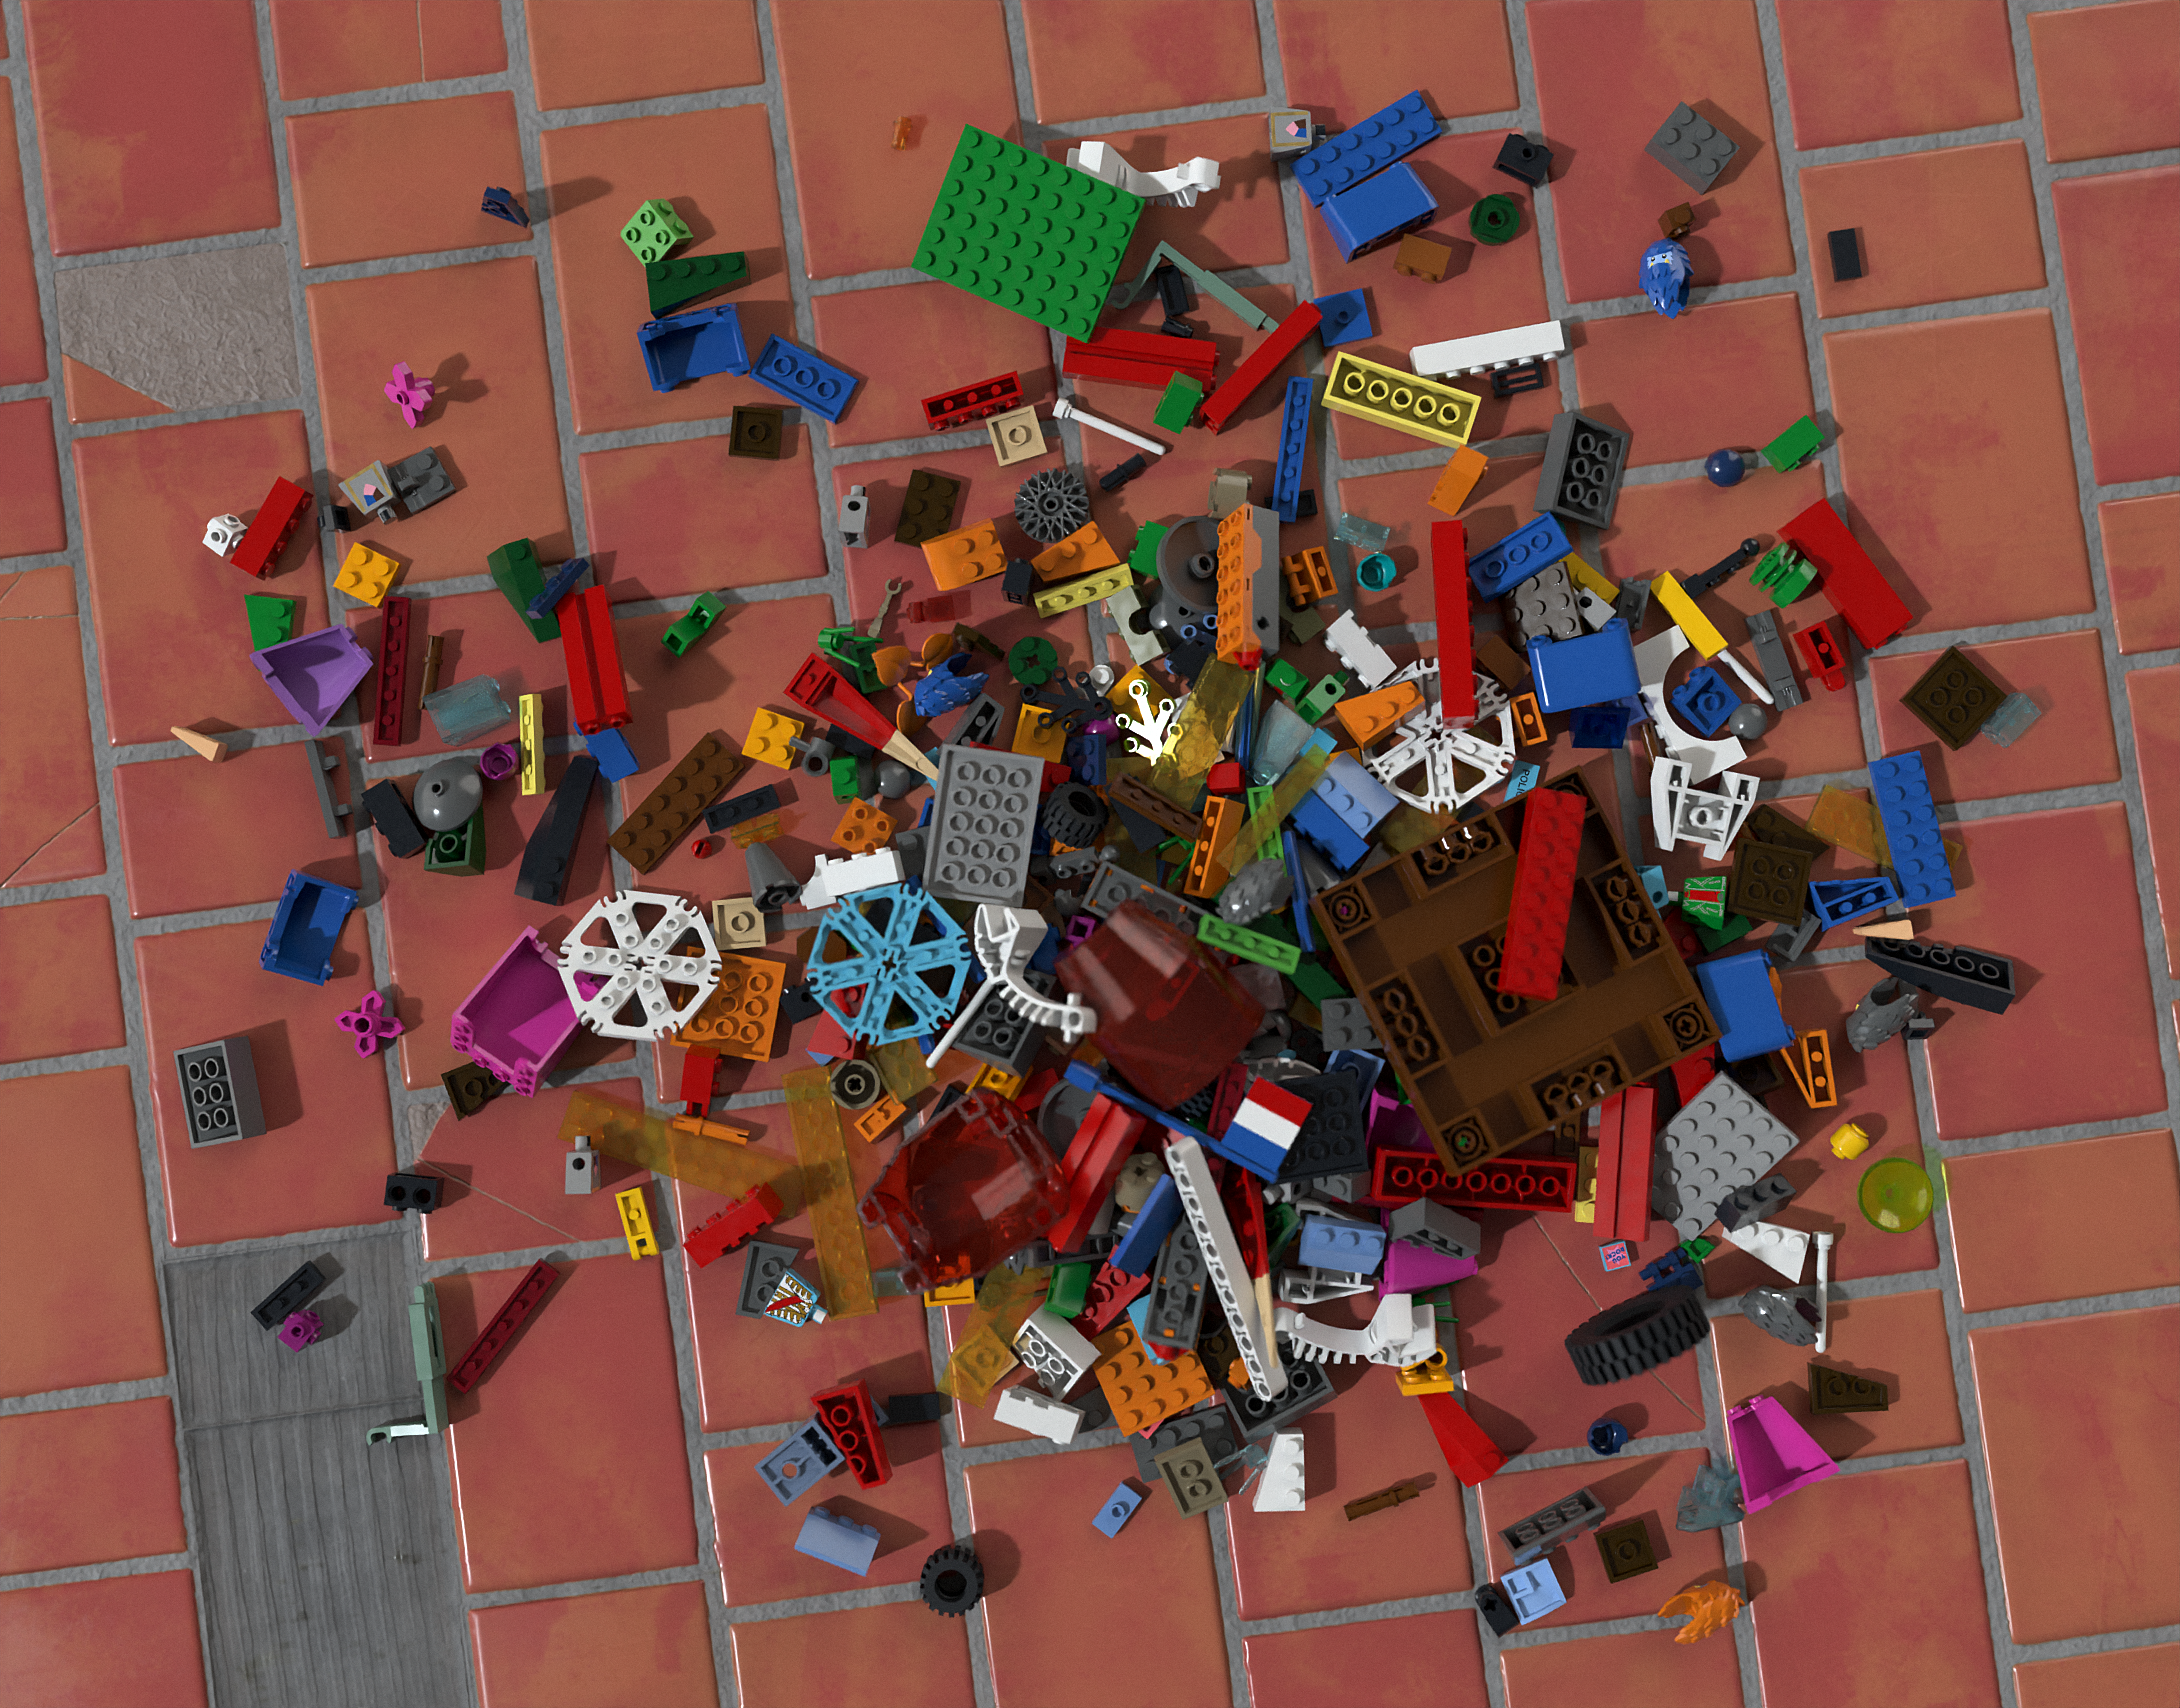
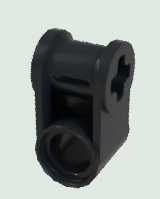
[1475,1585,1520,1638]

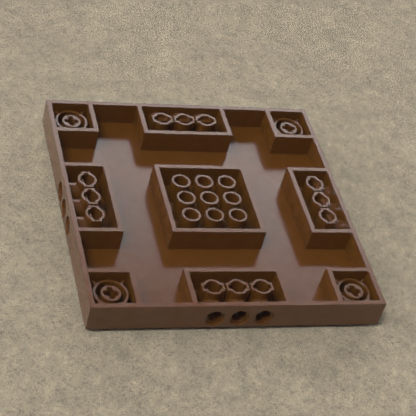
[1308,765,1723,1177]

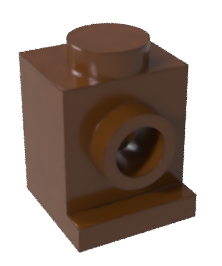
[1658,202,1696,240]

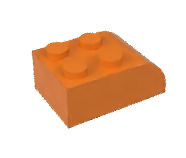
[920,518,1007,591]

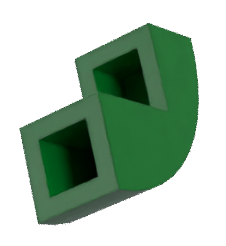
[661,591,727,658]

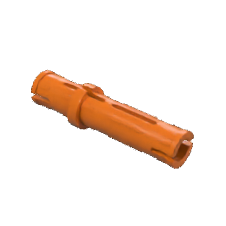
[673,1112,750,1146]

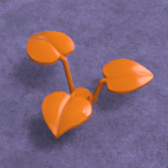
[872,633,953,738]

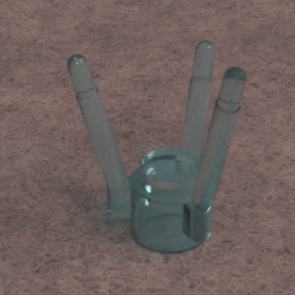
[1213,1443,1268,1495]

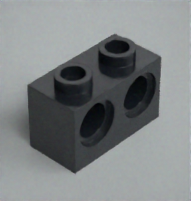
[384,1172,444,1214]

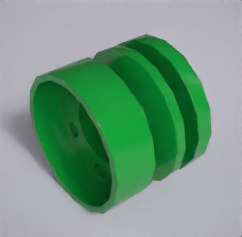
[1748,542,1818,609]

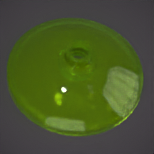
[1857,1157,1934,1233]

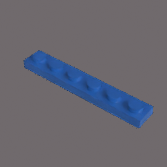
[1271,376,1313,525]

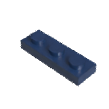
[525,558,590,619]

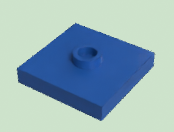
[1313,288,1373,349]

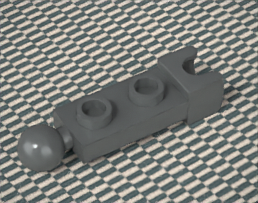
[1030,845,1121,887]

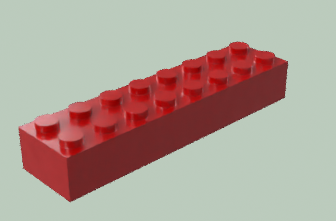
[1430,520,1480,730]
[1497,787,1587,1002]
[1370,1143,1577,1213]

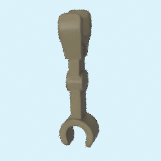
[868,579,902,638]

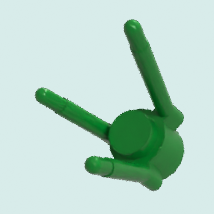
[818,627,884,668]
[1149,835,1198,885]
[1411,1280,1459,1323]

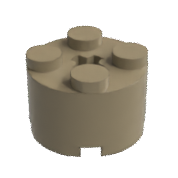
[1208,468,1252,519]
[830,1058,883,1110]
[1114,1152,1165,1212]

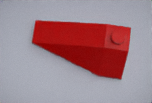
[1417,1392,1509,1488]

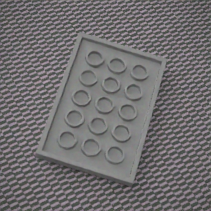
[921,743,1044,908]
[1651,1071,1800,1241]

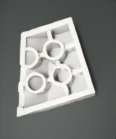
[1010,1301,1101,1402]

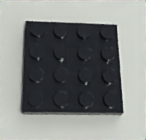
[1266,1068,1369,1187]

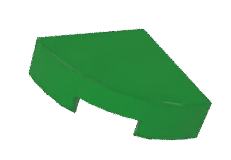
[1678,1238,1716,1264]

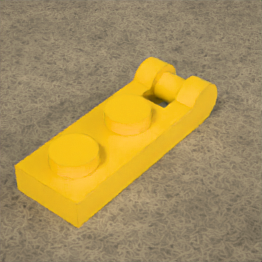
[615,1186,660,1261]

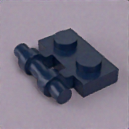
[1638,1247,1704,1292]

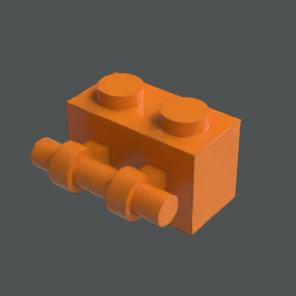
[1281,546,1339,606]
[1495,690,1550,748]

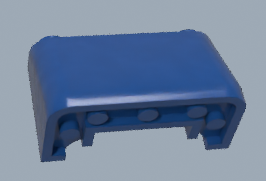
[1320,160,1440,264]
[637,303,751,393]
[1526,618,1642,713]
[259,869,359,986]
[1697,949,1796,1063]

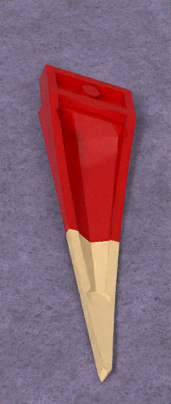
[783,652,939,781]
[1220,1162,1278,1368]

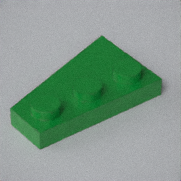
[244,594,296,671]

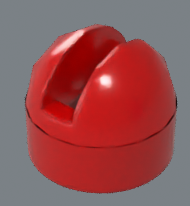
[691,839,712,859]

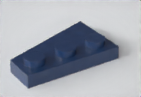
[481,186,530,228]

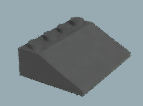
[1533,412,1630,530]
[951,968,1069,1079]
[173,1036,267,1149]
[1214,1339,1338,1445]
[1498,1486,1606,1567]

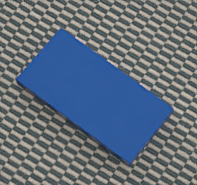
[749,333,859,425]
[1469,511,1574,604]
[1109,1174,1185,1279]

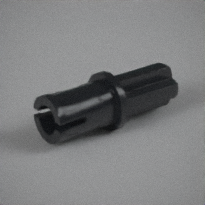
[1099,453,1147,492]

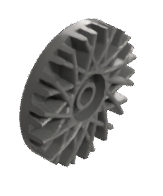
[1014,468,1089,543]

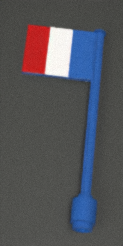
[1064,1059,1312,1184]

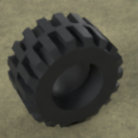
[1040,781,1110,849]
[920,1545,984,1617]

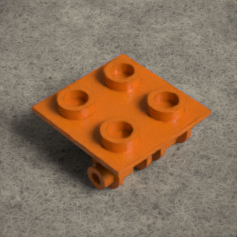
[831,797,898,857]

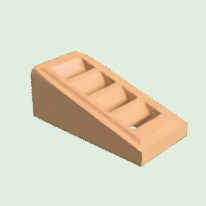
[171,726,228,763]
[1853,919,1914,940]

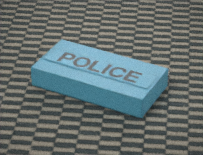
[1503,760,1540,802]

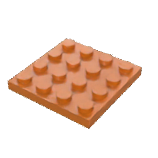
[670,946,787,1062]
[1090,1320,1216,1438]

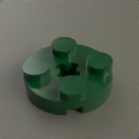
[1469,194,1520,246]
[1008,636,1058,686]

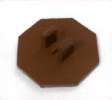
[797,926,847,969]

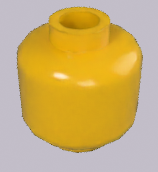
[1830,1123,1869,1160]

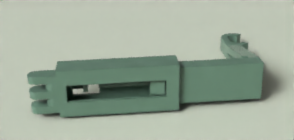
[1111,240,1279,334]
[366,1281,449,1446]

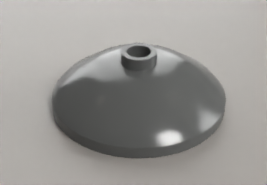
[1146,583,1218,650]
[412,759,483,832]

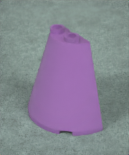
[249,623,374,737]

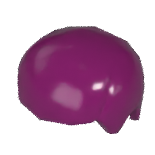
[1082,710,1122,747]
[480,742,519,780]

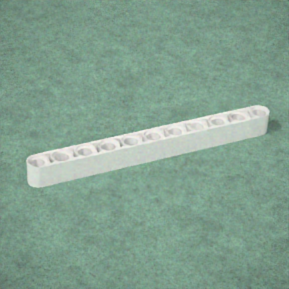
[1166,1136,1288,1401]

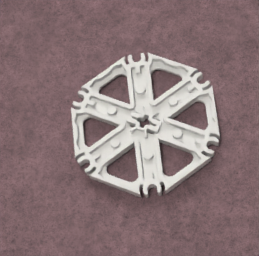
[1361,658,1515,814]
[557,890,722,1042]

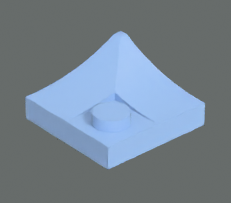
[1500,1556,1567,1625]

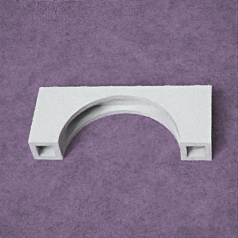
[1633,625,1747,786]

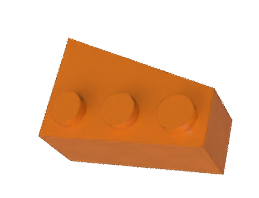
[1427,444,1489,517]
[1030,521,1120,586]
[1334,681,1425,752]
[1779,1028,1837,1108]

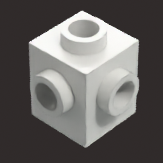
[202,514,248,557]

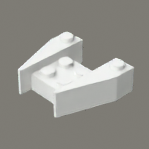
[1650,756,1760,861]
[1278,1196,1374,1304]

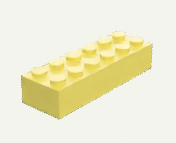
[1321,351,1481,449]

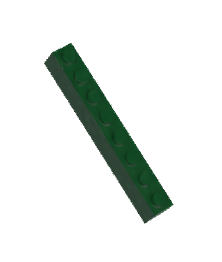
[1209,876,1354,1015]

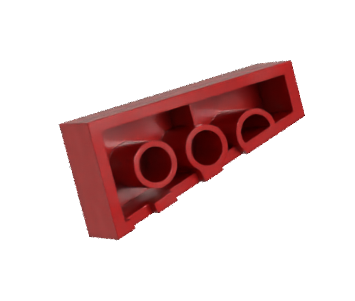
[806,955,880,1060]
[683,1181,785,1269]
[810,1378,893,1490]

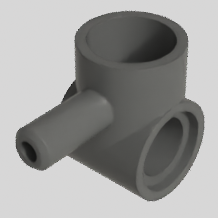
[789,736,836,778]

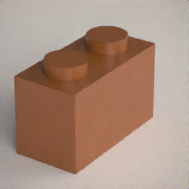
[1392,233,1452,284]
[1475,635,1532,693]

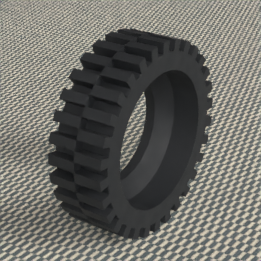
[1564,1285,1711,1386]

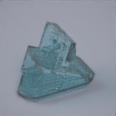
[1676,1464,1746,1533]

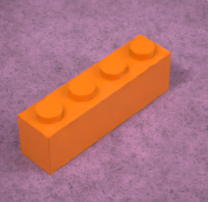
[1184,795,1246,900]

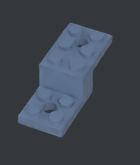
[754,1378,889,1507]

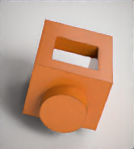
[1227,1356,1253,1391]

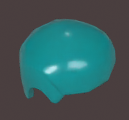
[1356,553,1397,592]

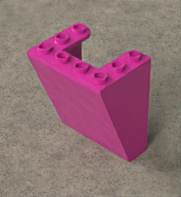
[450,925,609,1099]

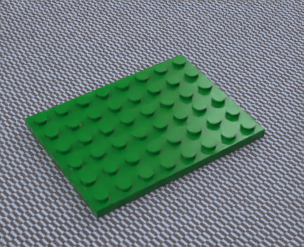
[911,124,1147,344]

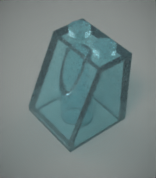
[422,674,511,747]
[1249,699,1316,786]

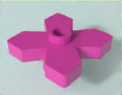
[384,361,435,429]
[334,990,405,1058]

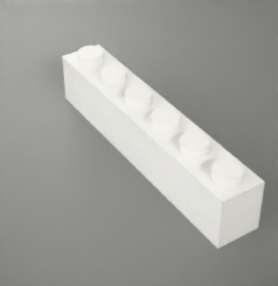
[1409,320,1565,382]

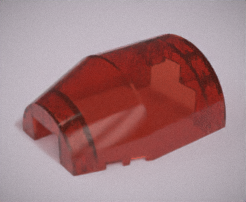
[1052,898,1266,1111]
[855,1087,1071,1295]

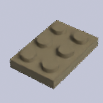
[1154,1437,1229,1520]

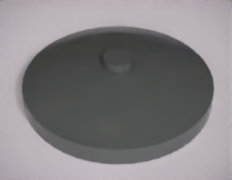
[1156,516,1220,615]
[1037,1074,1138,1164]

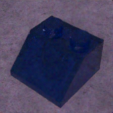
[1568,707,1631,749]

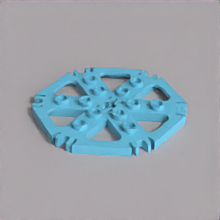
[806,883,971,1046]

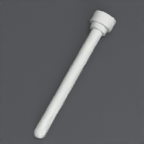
[1052,397,1166,455]
[1717,649,1775,705]
[926,975,999,1068]
[1812,1231,1833,1353]

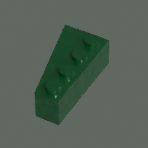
[645,251,751,319]

